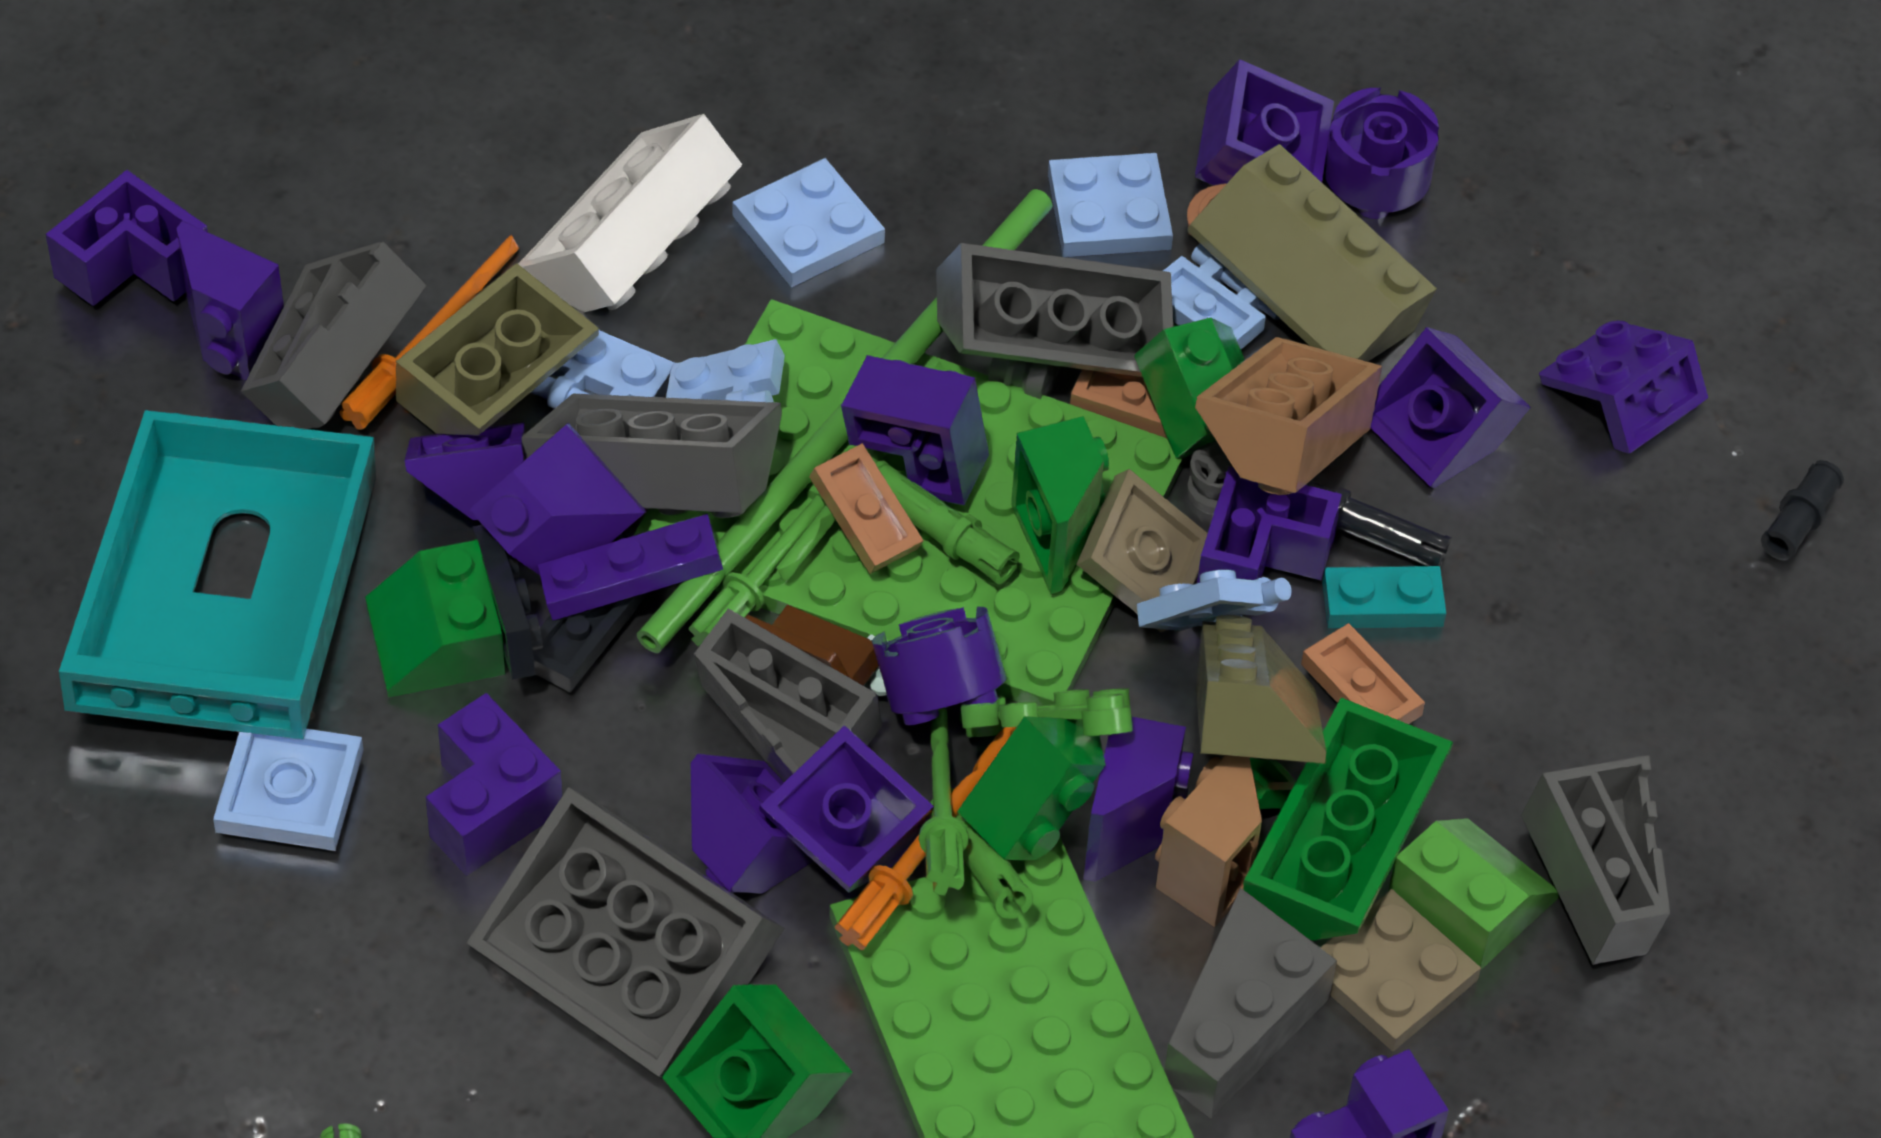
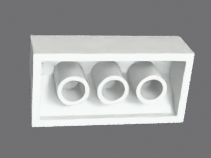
[518,114,742,313]

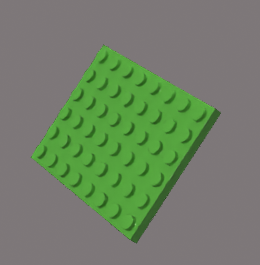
[633,299,1187,705]

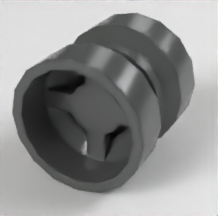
[988,357,1060,399]

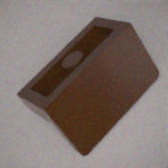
[744,605,878,686]

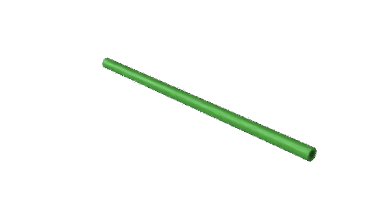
[637,189,1053,653]

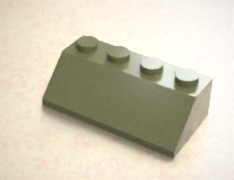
[1187,144,1437,362]
[1196,615,1326,764]

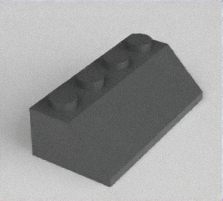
[936,243,1173,377]
[521,393,782,518]

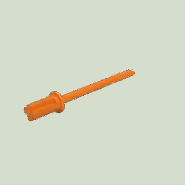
[339,235,520,430]
[835,727,1016,950]

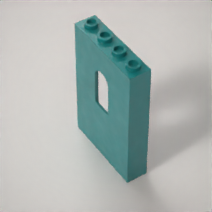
[59,410,376,740]

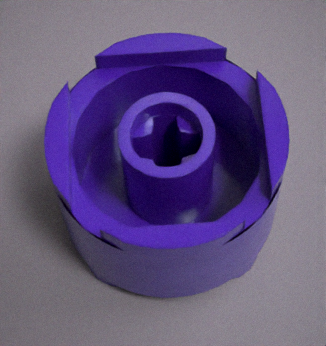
[1323,88,1439,219]
[872,607,1007,725]

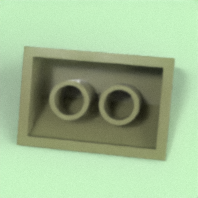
[396,263,599,435]

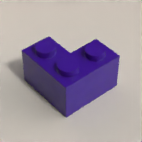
[45,170,208,306]
[841,355,989,505]
[1197,466,1342,583]
[425,693,562,877]
[1290,1049,1449,1138]

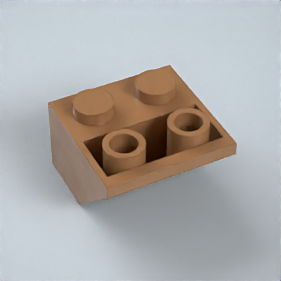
[1155,755,1262,928]

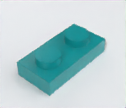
[1322,566,1446,628]

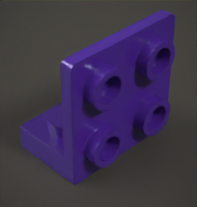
[1539,320,1708,454]

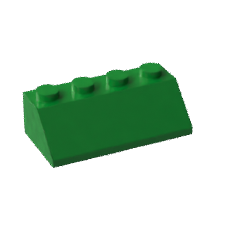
[1243,697,1453,941]

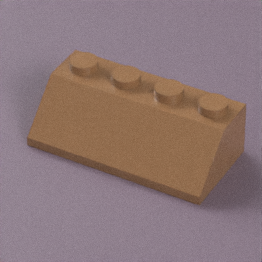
[1195,337,1382,495]

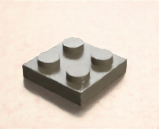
[1076,469,1208,633]
[1320,889,1481,1052]

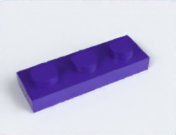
[538,514,723,620]

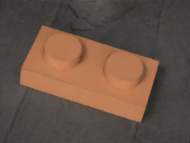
[1070,369,1168,439]
[809,443,924,574]
[1301,623,1425,724]

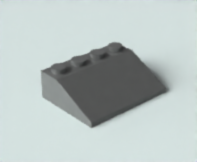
[467,787,785,1078]

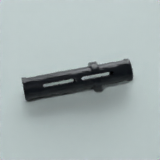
[1306,481,1452,567]

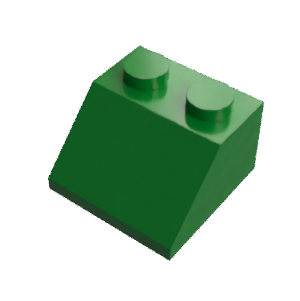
[1134,317,1245,459]
[1011,416,1109,594]
[365,540,505,698]
[957,716,1105,860]
[662,985,853,1138]

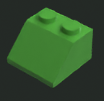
[1388,818,1559,970]

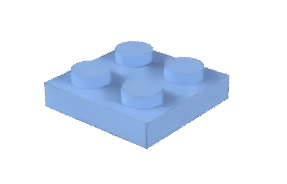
[1048,153,1173,257]
[732,158,885,288]
[213,729,364,851]

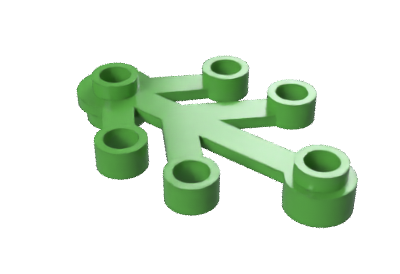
[959,688,1133,737]

